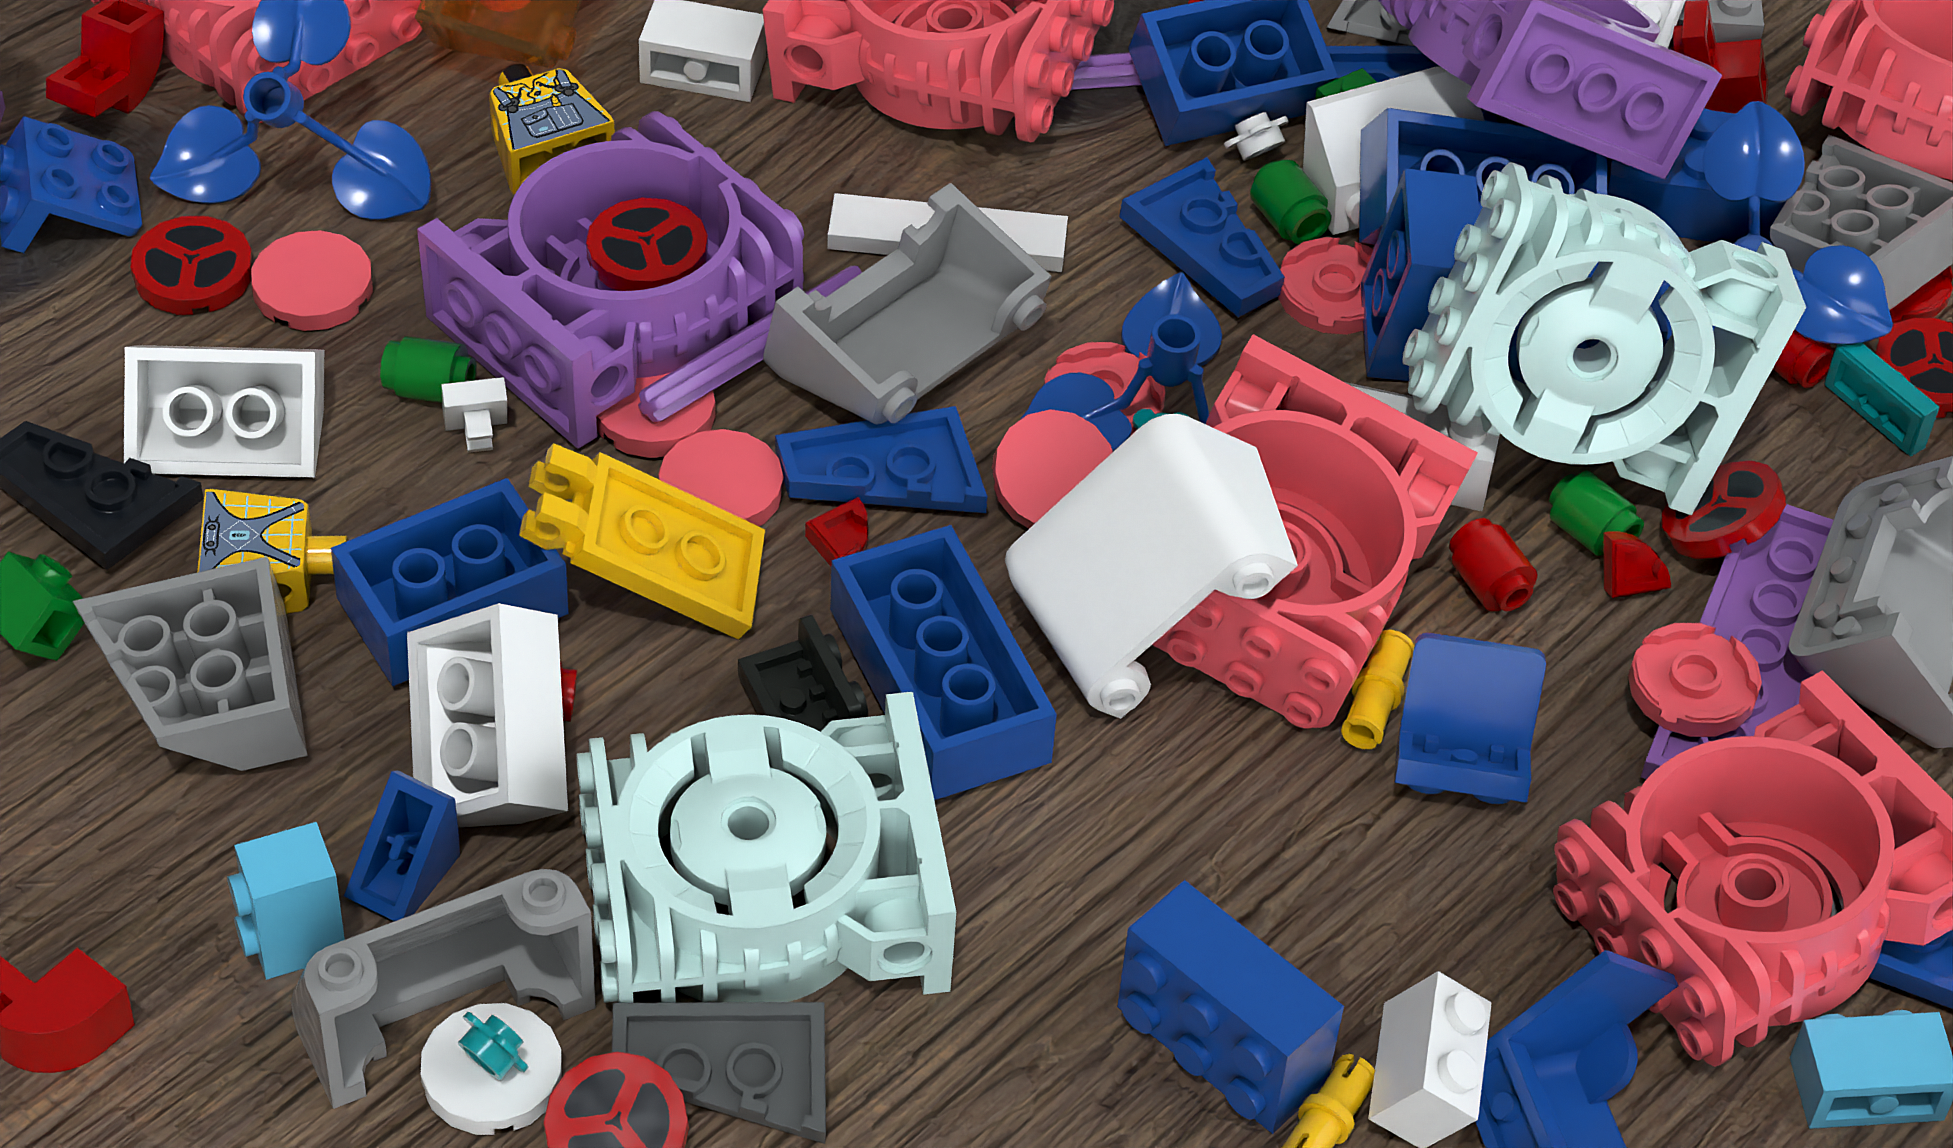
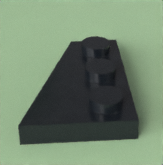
[0,421,204,570]

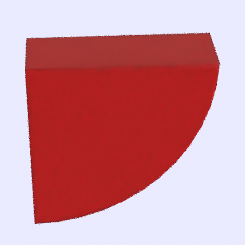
[805,497,868,566]
[1604,531,1671,598]

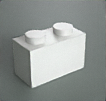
[639,0,767,102]
[1368,971,1491,1148]

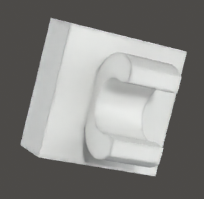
[441,377,507,453]

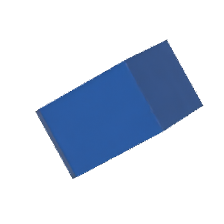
[344,770,460,921]

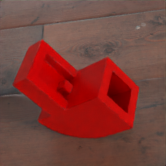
[46,0,164,118]
[1671,0,1769,114]
[0,948,135,1073]

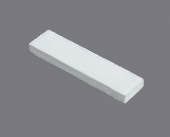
[827,193,1068,272]

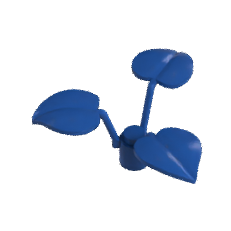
[150,0,432,220]
[1660,101,1893,344]
[1021,272,1222,452]

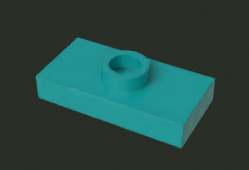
[1824,343,1940,457]

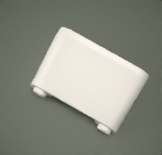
[1005,414,1298,719]

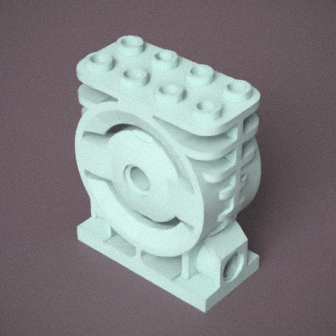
[1403,162,1806,515]
[577,692,956,1003]

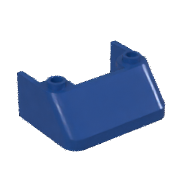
[1475,950,1679,1148]

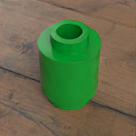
[1250,160,1332,245]
[380,336,477,403]
[1549,471,1644,556]

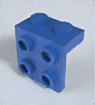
[0,116,142,253]
[1395,633,1546,804]

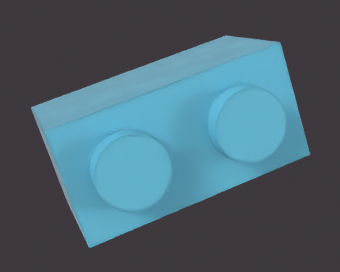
[227,822,345,980]
[1790,1010,1953,1129]

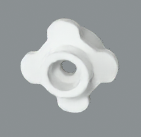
[1224,112,1289,161]

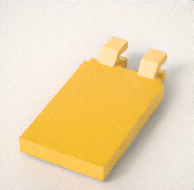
[519,443,765,640]

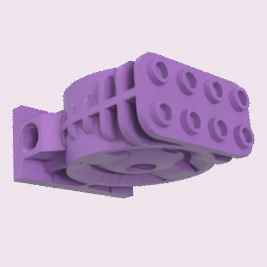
[1379,0,1722,179]
[417,111,804,449]

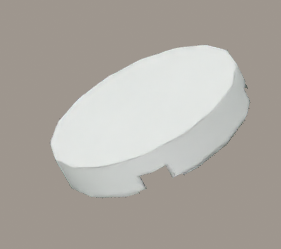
[421,1003,562,1135]

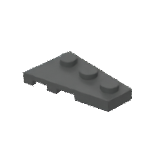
[612,1002,826,1144]

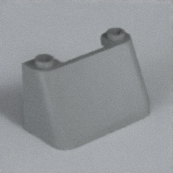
[763,183,1052,425]
[1789,456,1953,748]
[291,869,596,1109]

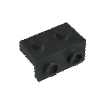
[738,614,868,732]

